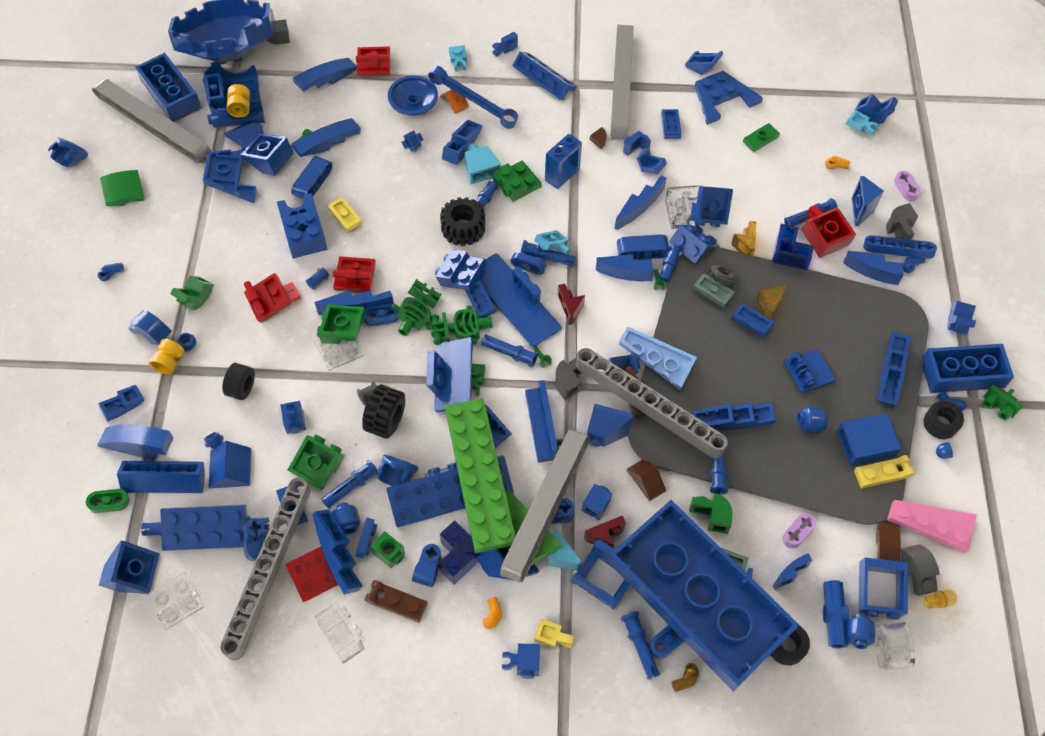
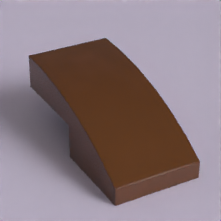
[876,523,901,562]

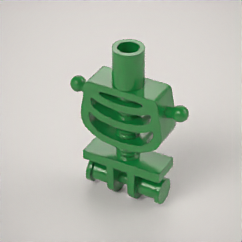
[392,278,442,336]
[430,305,493,345]

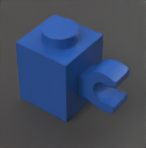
[280,400,306,434]
[502,643,540,679]

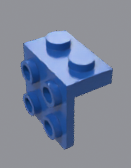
[669,224,720,264]

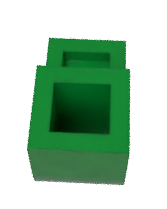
[170,275,214,310]
[689,493,733,534]

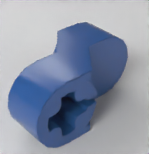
[243,518,266,561]

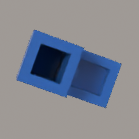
[854,94,898,124]
[947,301,976,335]
[128,310,172,345]

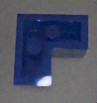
[771,223,814,270]
[438,520,483,585]

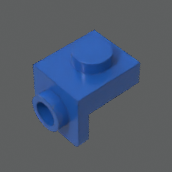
[623,130,651,156]
[637,148,667,175]
[609,354,640,374]

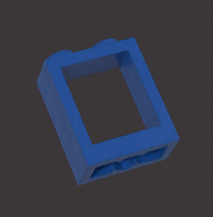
[545,133,582,189]
[858,557,908,620]

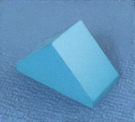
[548,529,582,571]

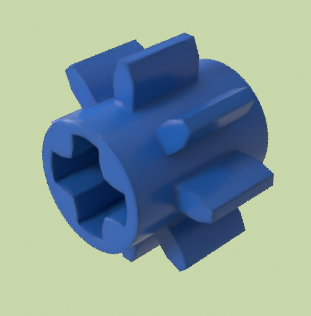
[401,130,424,151]

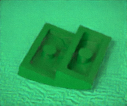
[100,170,144,206]

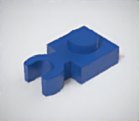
[492,32,518,57]

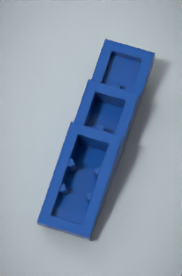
[293,58,357,92]
[291,118,361,157]
[614,175,667,230]
[314,290,394,315]
[877,332,911,406]
[692,402,776,430]
[312,509,363,595]

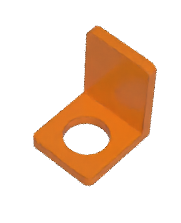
[440,89,469,113]

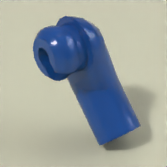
[936,391,967,411]

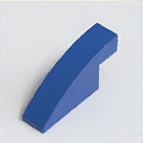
[97,424,174,461]

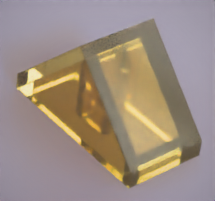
[756,284,787,319]

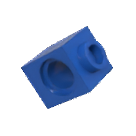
[581,484,612,520]

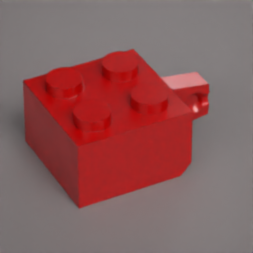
[801,204,856,258]

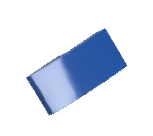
[98,385,144,422]
[773,553,813,589]

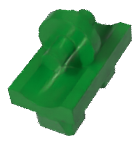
[982,385,1023,421]

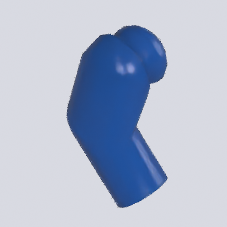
[903,257,925,273]
[97,262,124,281]

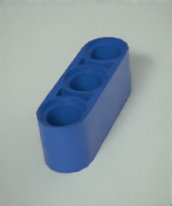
[291,156,333,199]
[616,234,669,260]

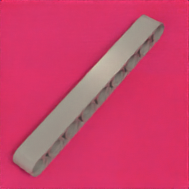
[610,24,634,138]
[92,78,211,163]
[576,348,728,458]
[500,429,590,583]
[220,477,310,660]

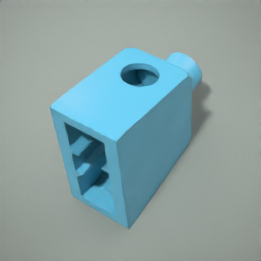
[465,143,501,185]

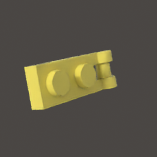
[854,455,916,489]

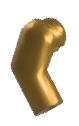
[671,663,699,692]

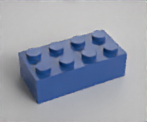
[135,53,201,121]
[922,344,1014,393]

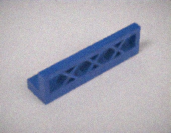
[512,51,577,100]
[525,380,558,463]

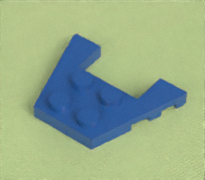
[695,71,763,125]
[203,148,257,203]

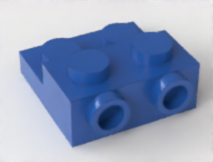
[690,185,733,227]
[435,249,487,291]

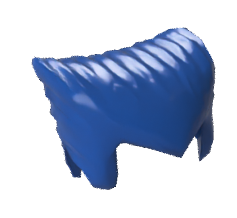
[48,137,88,167]
[377,454,419,486]

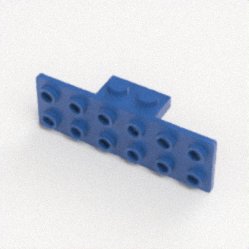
[476,253,562,348]
[386,455,514,527]

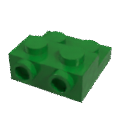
[493,160,542,202]
[317,304,365,344]
[287,434,345,490]

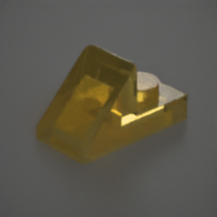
[731,221,756,257]

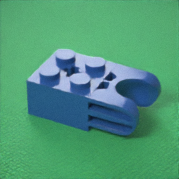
[277,193,328,259]

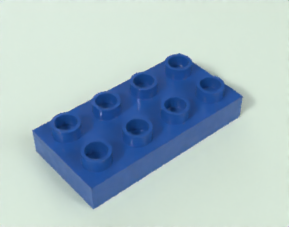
[608,500,799,692]

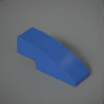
[442,120,483,165]
[843,250,904,285]
[595,254,654,282]

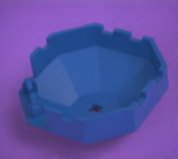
[168,0,274,65]

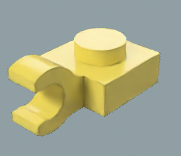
[534,619,574,649]

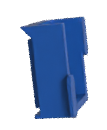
[570,540,629,610]

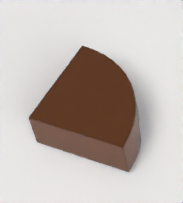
[589,127,607,149]

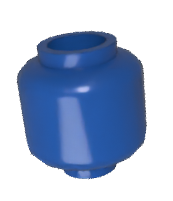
[796,406,828,433]
[332,503,361,535]
[847,615,875,649]

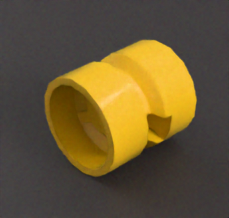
[227,84,250,118]
[149,339,184,375]

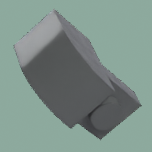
[267,9,290,44]
[886,203,918,240]
[555,358,588,400]
[901,544,940,596]

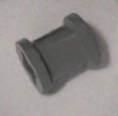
[356,381,377,405]

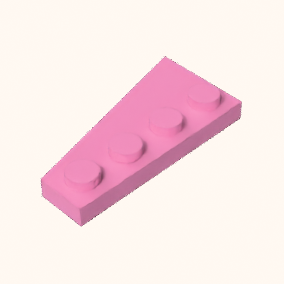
[887,500,977,553]

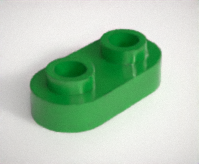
[86,489,130,513]

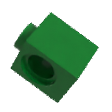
[370,531,405,568]

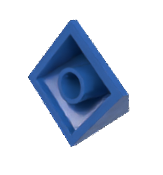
[851,176,884,226]
[208,441,251,489]

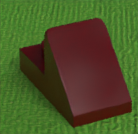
[557,283,585,325]
[584,515,626,548]

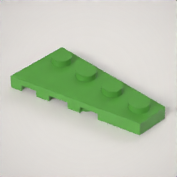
[505,489,563,566]

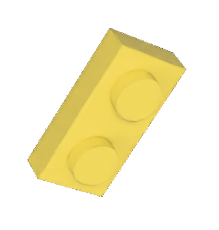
[327,197,362,233]

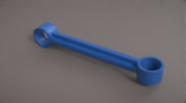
[428,65,518,129]

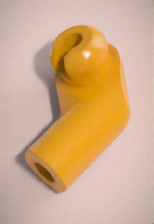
[825,156,851,169]
[483,597,503,629]

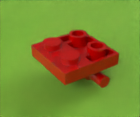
[356,46,391,76]
[333,256,376,293]
[243,273,292,323]

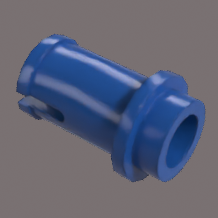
[305,267,330,290]

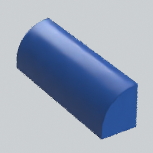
[117,461,205,493]

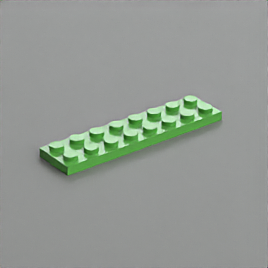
[444,398,515,553]

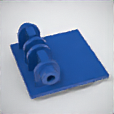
[784,349,836,393]

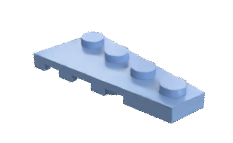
[619,326,697,391]

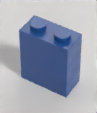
[837,413,902,466]

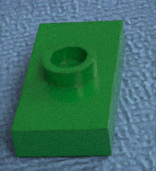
[743,123,780,152]

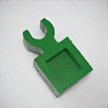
[472,364,486,397]

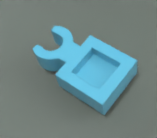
[449,45,467,71]
[846,110,879,136]

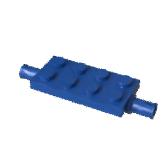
[141,504,270,551]

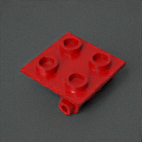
[285,547,338,602]

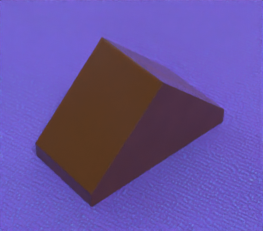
[626,460,666,502]

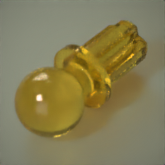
[923,589,958,609]

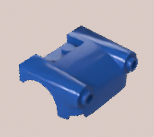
[202,61,265,128]

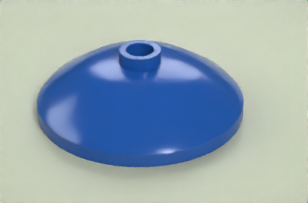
[388,75,438,116]

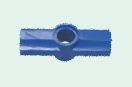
[823,580,849,649]

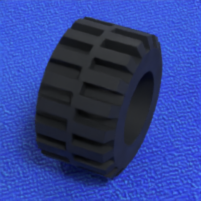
[440,197,485,246]
[362,384,406,439]

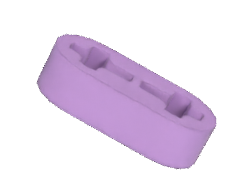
[894,171,921,201]
[783,514,816,548]

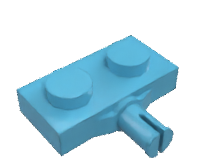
[534,230,571,254]

